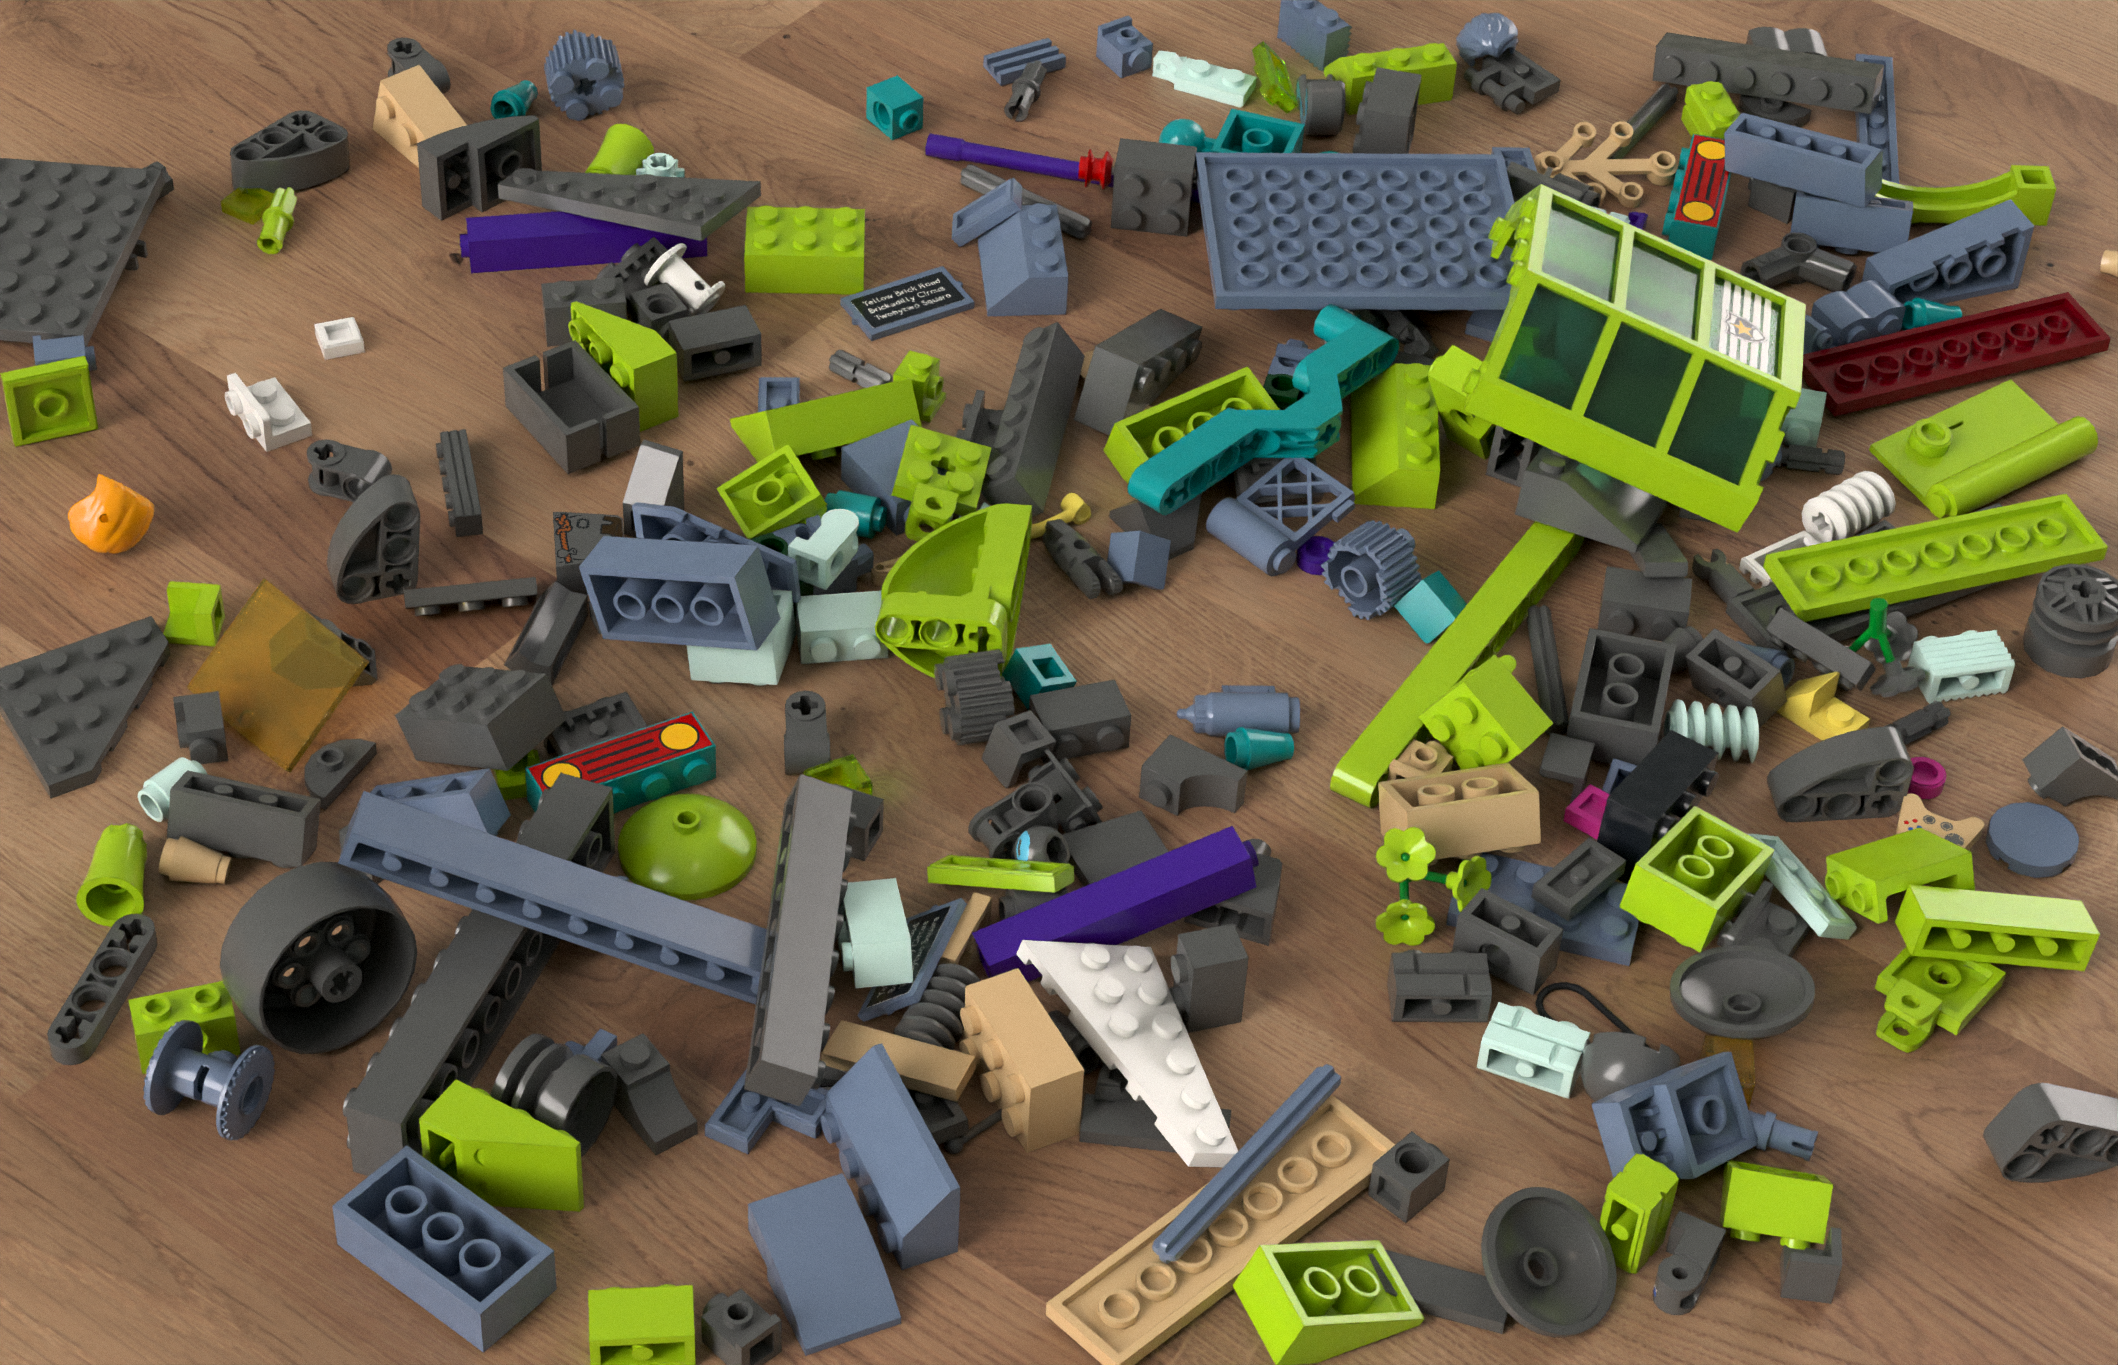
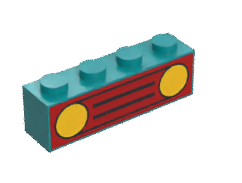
[1662,134,1732,260]
[525,712,716,814]

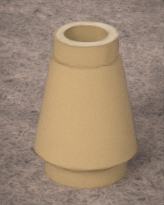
[159,836,233,885]

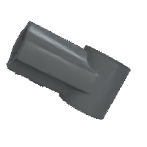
[1741,232,1857,294]

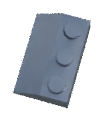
[978,203,1068,316]

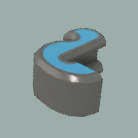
[1296,74,1345,136]

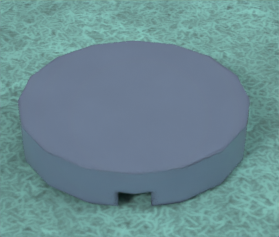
[1986,802,2079,878]

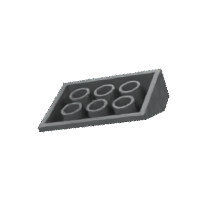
[1515,410,1670,553]

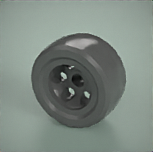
[220,862,417,1054]

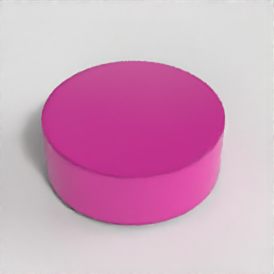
[1907,757,1946,799]

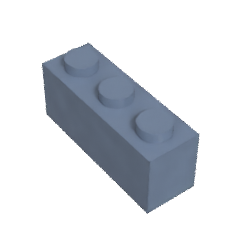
[1790,190,1913,255]

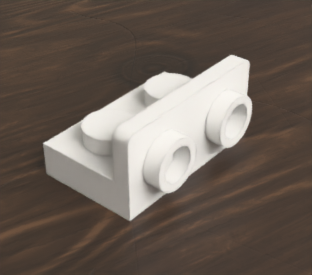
[225,373,312,452]

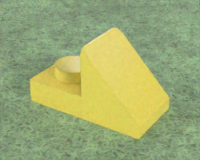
[1777,672,1870,741]

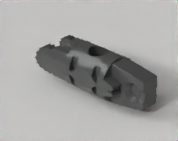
[1042,519,1124,599]

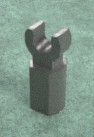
[1692,548,1755,604]

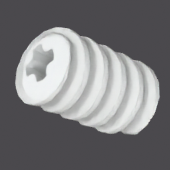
[1801,471,1896,543]

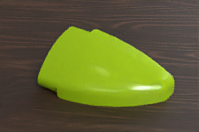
[875,503,1032,678]

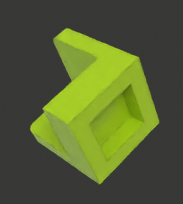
[163,581,225,647]

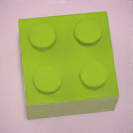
[1418,655,1553,770]

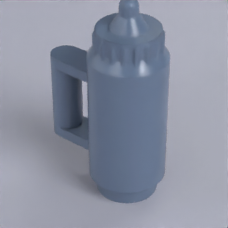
[1177,685,1300,737]

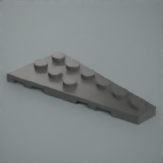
[498,168,761,241]

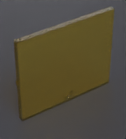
[187,578,369,773]

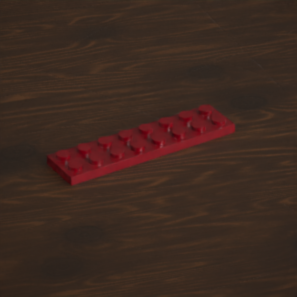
[1802,292,2111,417]

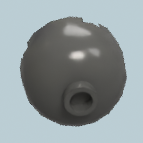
[1580,1032,1681,1102]

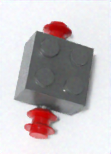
[1078,138,1198,237]

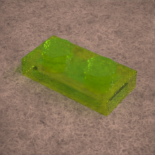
[1252,41,1298,114]

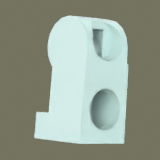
[788,509,859,590]

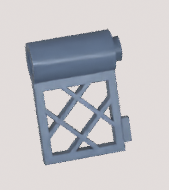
[1206,458,1355,577]

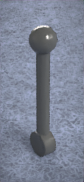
[944,1108,1002,1154]

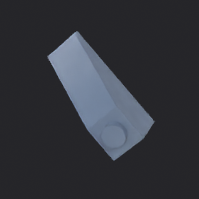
[370,768,511,836]

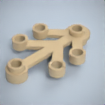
[1534,121,1678,208]

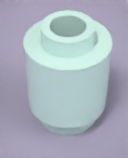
[138,757,208,822]

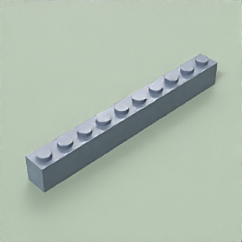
[338,791,766,1005]

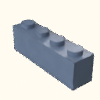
[1724,113,1883,208]

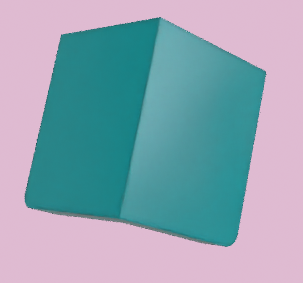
[1394,570,1467,644]

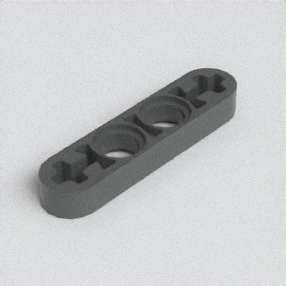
[47,914,158,1065]

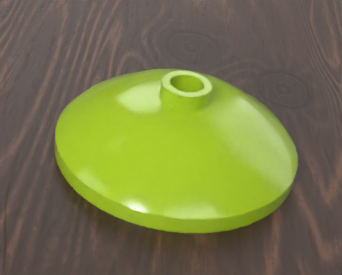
[618,794,757,901]

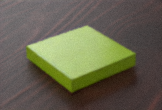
[0,356,98,447]

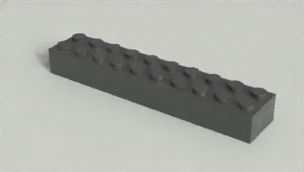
[343,773,615,1176]

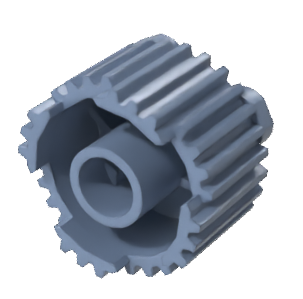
[544,30,624,121]
[1321,520,1422,620]

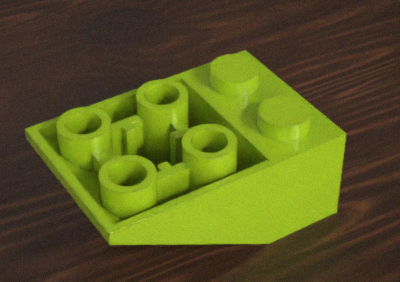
[568,301,679,432]
[419,1079,584,1212]

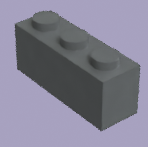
[167,770,321,868]

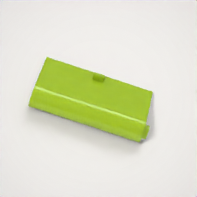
[1869,379,2098,519]

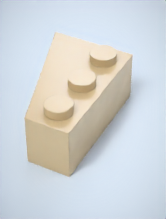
[372,65,467,168]

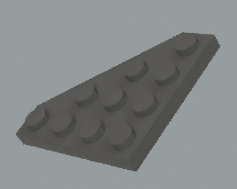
[0,616,170,798]

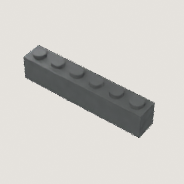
[1653,32,1884,114]
[981,322,1085,517]

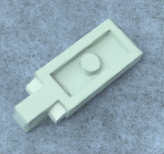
[1152,50,1257,108]

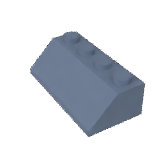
[821,1043,960,1270]

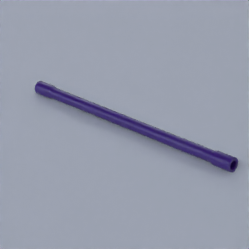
[925,133,1200,203]

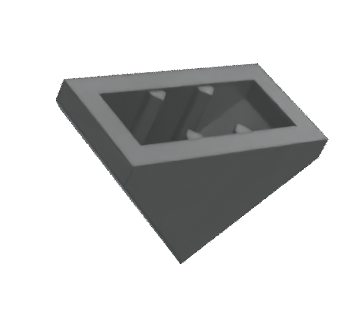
[1109,493,1202,560]

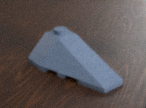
[632,502,801,603]

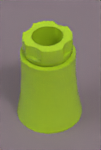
[585,124,654,175]
[76,823,147,927]

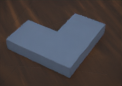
[705,1069,829,1154]

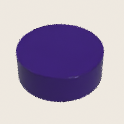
[1296,536,1335,575]

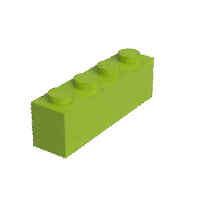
[1895,884,2100,971]

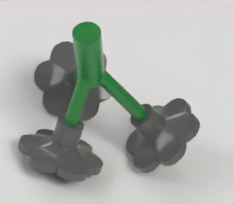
[1812,598,1926,697]

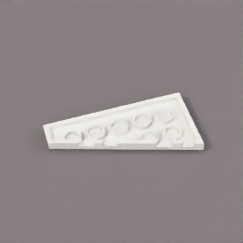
[1016,940,1238,1168]

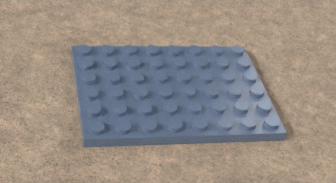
[1195,152,1537,311]

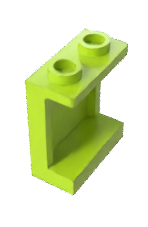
[1825,827,1975,924]

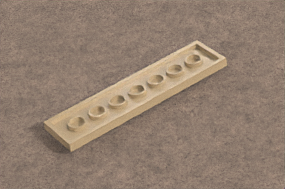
[1046,1094,1395,1365]

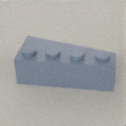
[1861,199,2034,304]

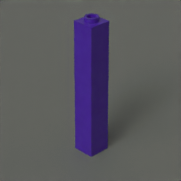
[459,211,708,273]
[972,826,1259,982]

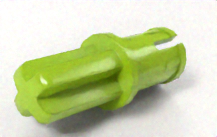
[257,187,297,254]

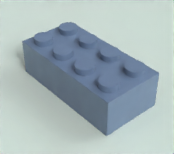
[579,536,781,650]
[332,1145,557,1353]

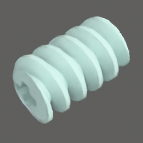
[1662,699,1759,763]

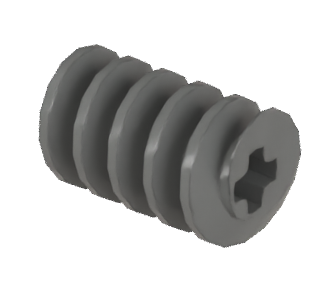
[894,963,981,1050]

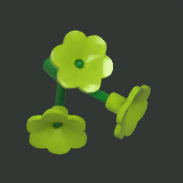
[1376,827,1492,946]

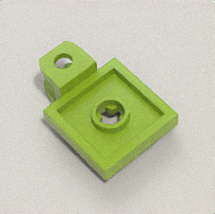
[891,425,991,542]
[1874,946,2006,1053]

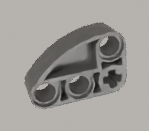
[230,110,350,194]
[327,474,420,604]
[1767,726,1914,822]
[1983,1083,2118,1183]

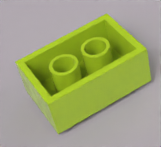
[744,205,865,295]
[1619,806,1775,953]

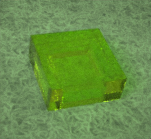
[221,187,274,225]

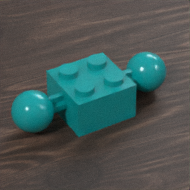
[1159,109,1338,153]

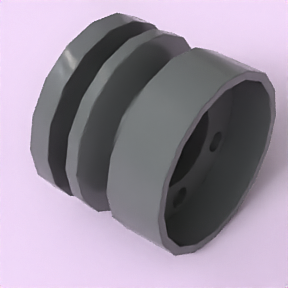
[2023,564,2118,679]
[491,1034,618,1157]

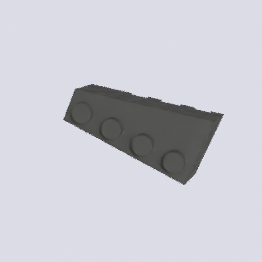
[1074,309,1202,435]

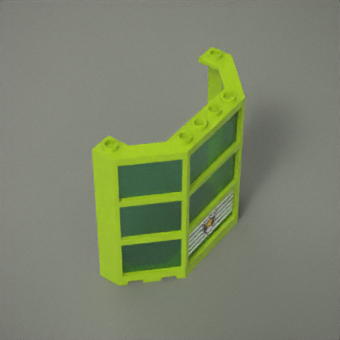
[1462,184,1806,533]

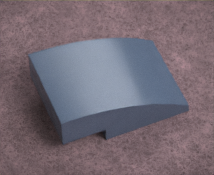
[1591,1051,1758,1179]
[748,1173,901,1356]

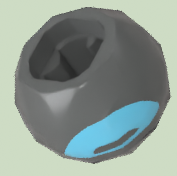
[1011,825,1070,864]

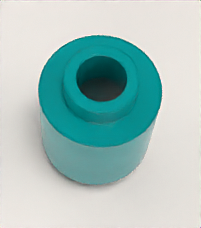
[825,490,887,539]

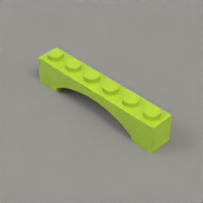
[1874,165,2056,226]

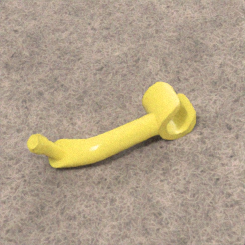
[1031,493,1091,539]

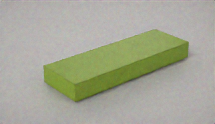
[927,855,1074,893]

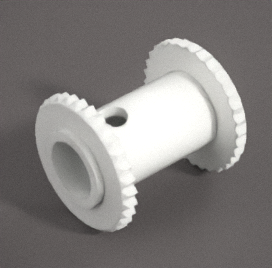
[644,243,725,317]

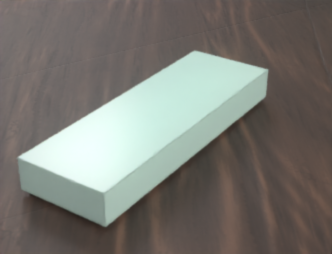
[1748,834,1857,940]

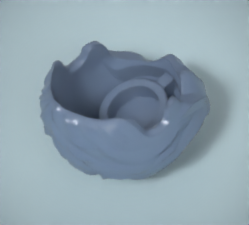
[1456,13,1519,67]

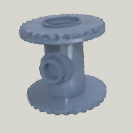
[143,1020,275,1141]

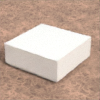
[314,317,365,360]

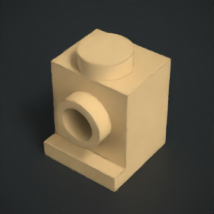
[1387,739,1454,781]

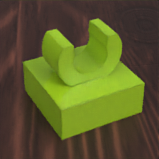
[493,749,540,800]

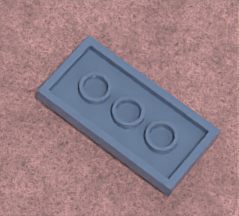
[1446,852,1639,966]

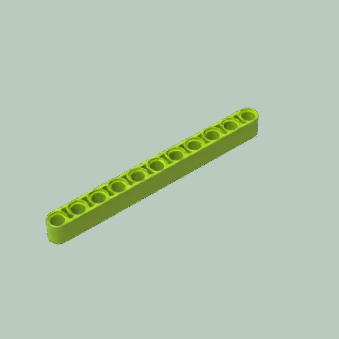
[1330,521,1585,809]

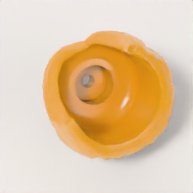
[68,474,155,554]

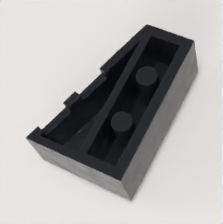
[1597,730,1719,884]

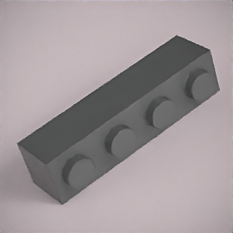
[1766,608,1876,691]

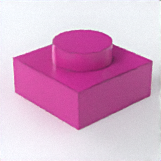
[1563,784,1610,839]

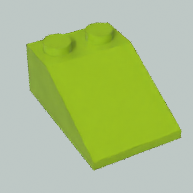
[1232,1240,1425,1365]

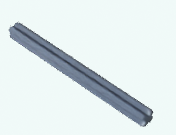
[1152,1064,1341,1264]

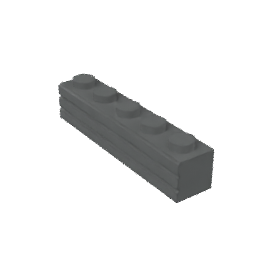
[436,429,483,537]

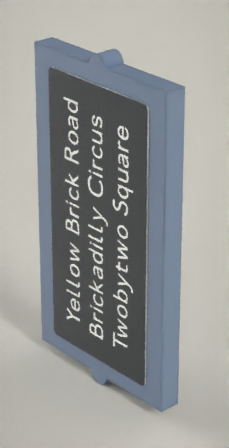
[840,266,975,341]
[857,898,967,1022]

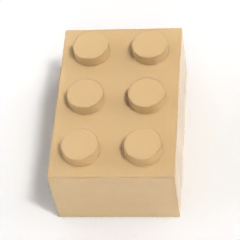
[1378,763,1541,866]
[959,968,1084,1153]

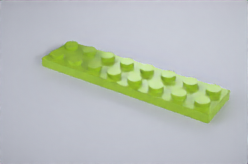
[1763,494,2108,622]

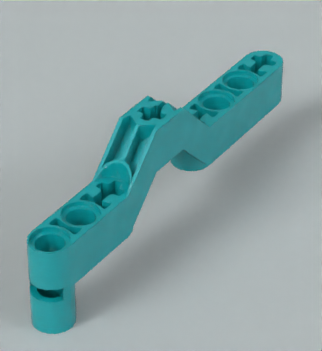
[1127,304,1399,515]

